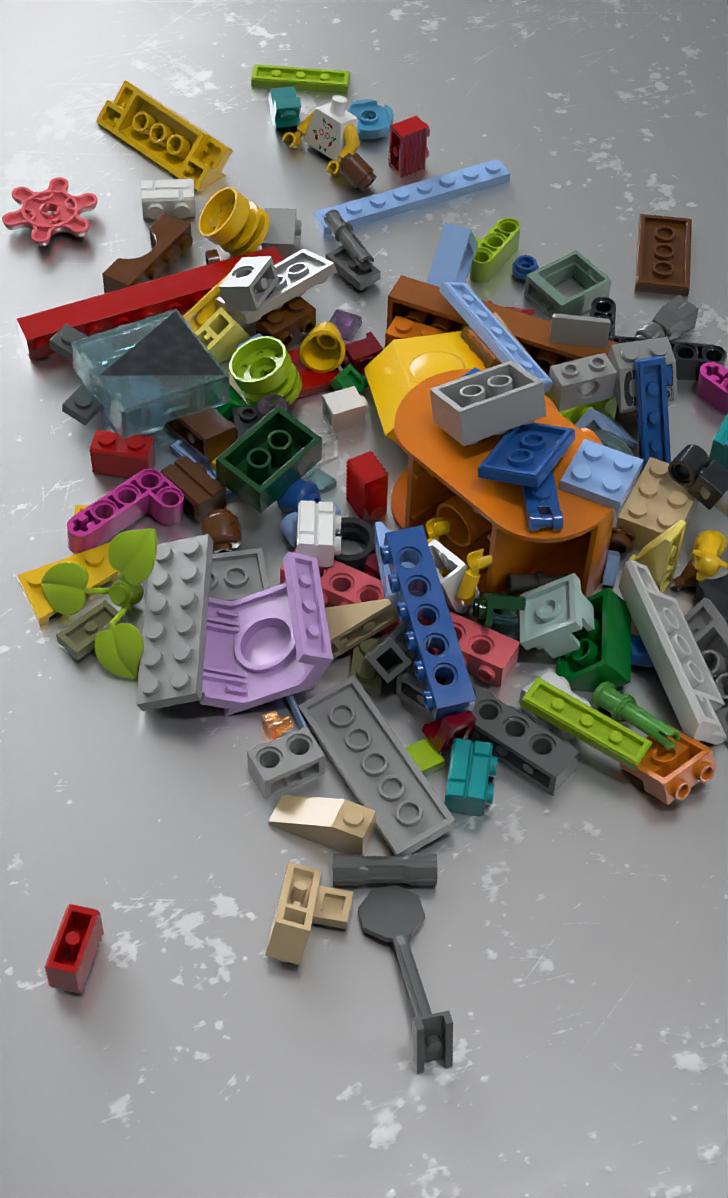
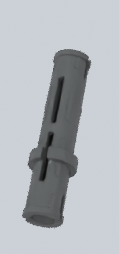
[324,209,374,271]

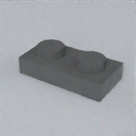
[326,245,381,291]

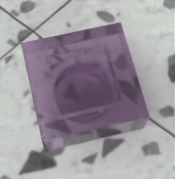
[329,309,362,342]

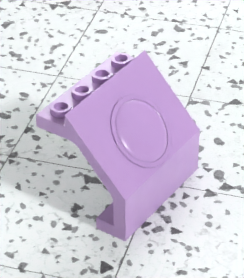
[200,552,333,716]

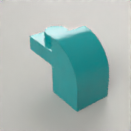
[268,86,302,129]

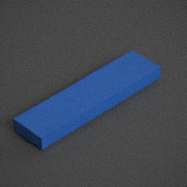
[634,356,671,474]

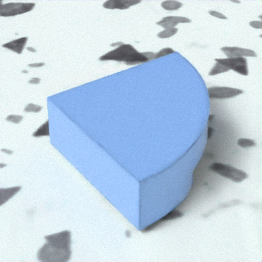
[603,550,620,586]

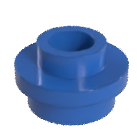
[512,255,539,280]

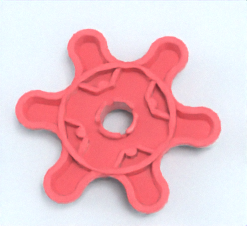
[2,177,98,247]

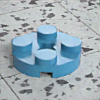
[346,99,394,141]

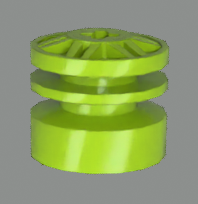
[229,336,302,406]

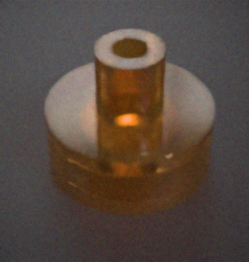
[261,711,294,742]

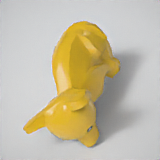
[691,530,728,582]

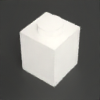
[322,386,368,434]

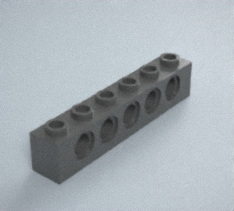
[396,656,580,796]

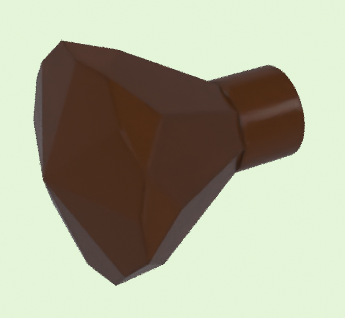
[672,559,699,590]

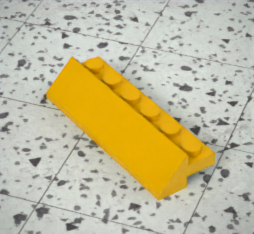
[96,80,233,192]

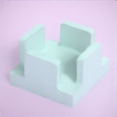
[520,573,595,658]

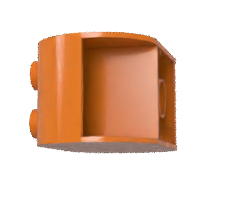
[391,369,616,618]

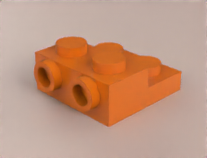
[619,723,716,804]

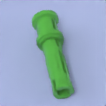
[592,681,681,750]

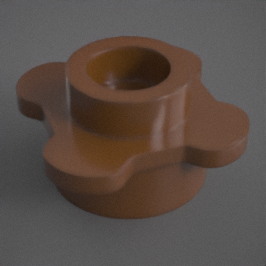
[608,527,636,556]

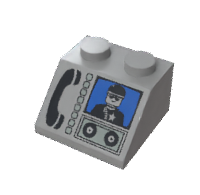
[607,337,677,413]

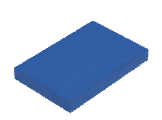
[478,423,575,488]

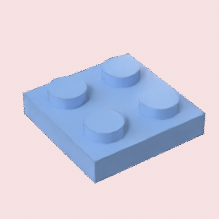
[559,439,644,511]

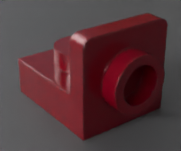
[422,710,477,753]

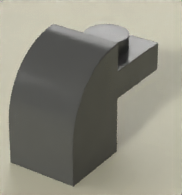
[365,621,421,683]

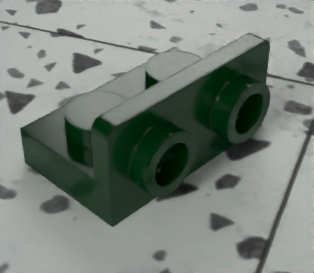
[473,591,526,627]

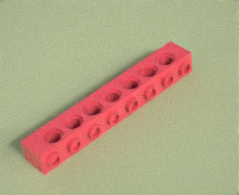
[280,548,520,688]

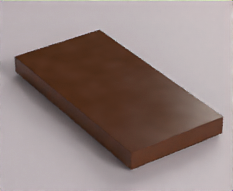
[635,214,692,296]

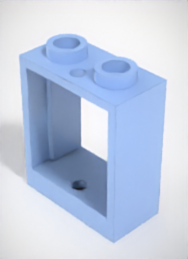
[426,222,478,287]

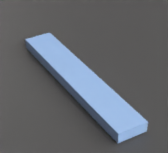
[439,282,553,391]

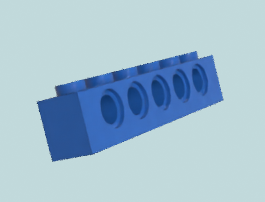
[380,525,476,720]

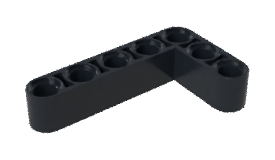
[589,297,727,381]

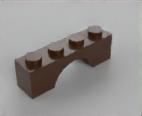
[102,213,193,293]

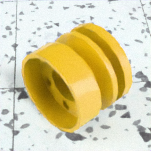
[198,187,270,257]

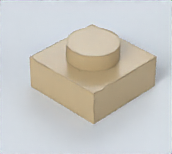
[312,886,354,929]

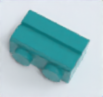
[444,738,498,817]

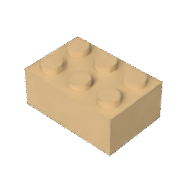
[616,457,700,551]

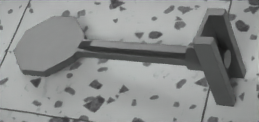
[358,885,453,1074]

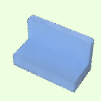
[575,407,638,448]

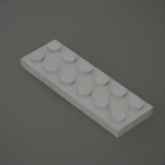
[136,534,213,711]
[298,675,457,856]

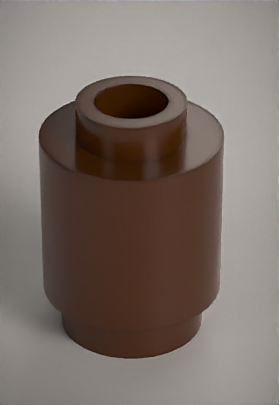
[339,153,377,192]

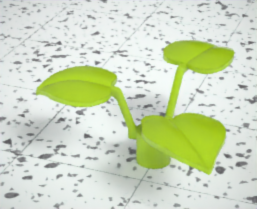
[42,528,157,679]

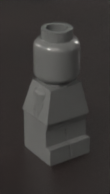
[635,295,699,341]

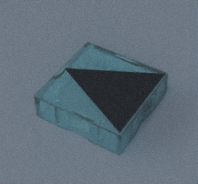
[72,309,229,439]

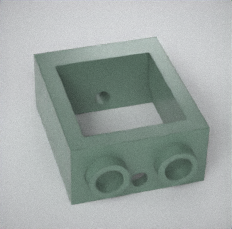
[524,250,611,320]

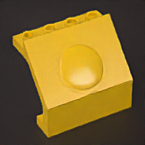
[364,329,493,446]

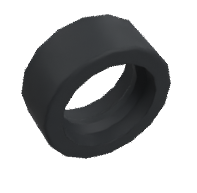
[334,517,376,572]

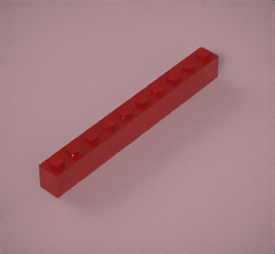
[16,246,283,360]

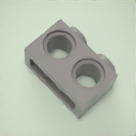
[247,726,325,800]

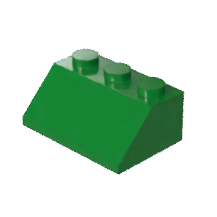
[556,588,631,692]

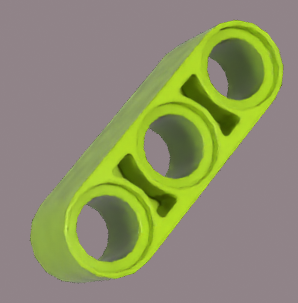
[468,218,521,283]

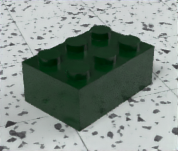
[216,406,323,514]

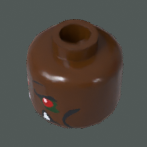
[201,509,242,553]

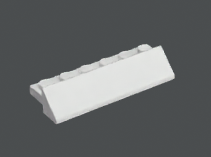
[618,559,728,745]

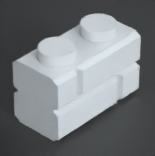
[141,179,196,219]
[296,500,341,567]

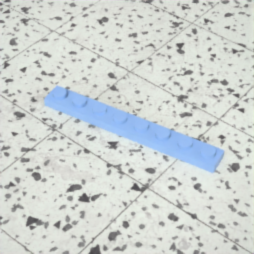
[313,159,510,236]

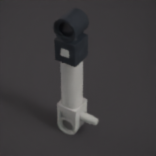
[668,444,728,517]

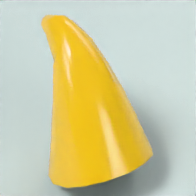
[299,321,346,373]

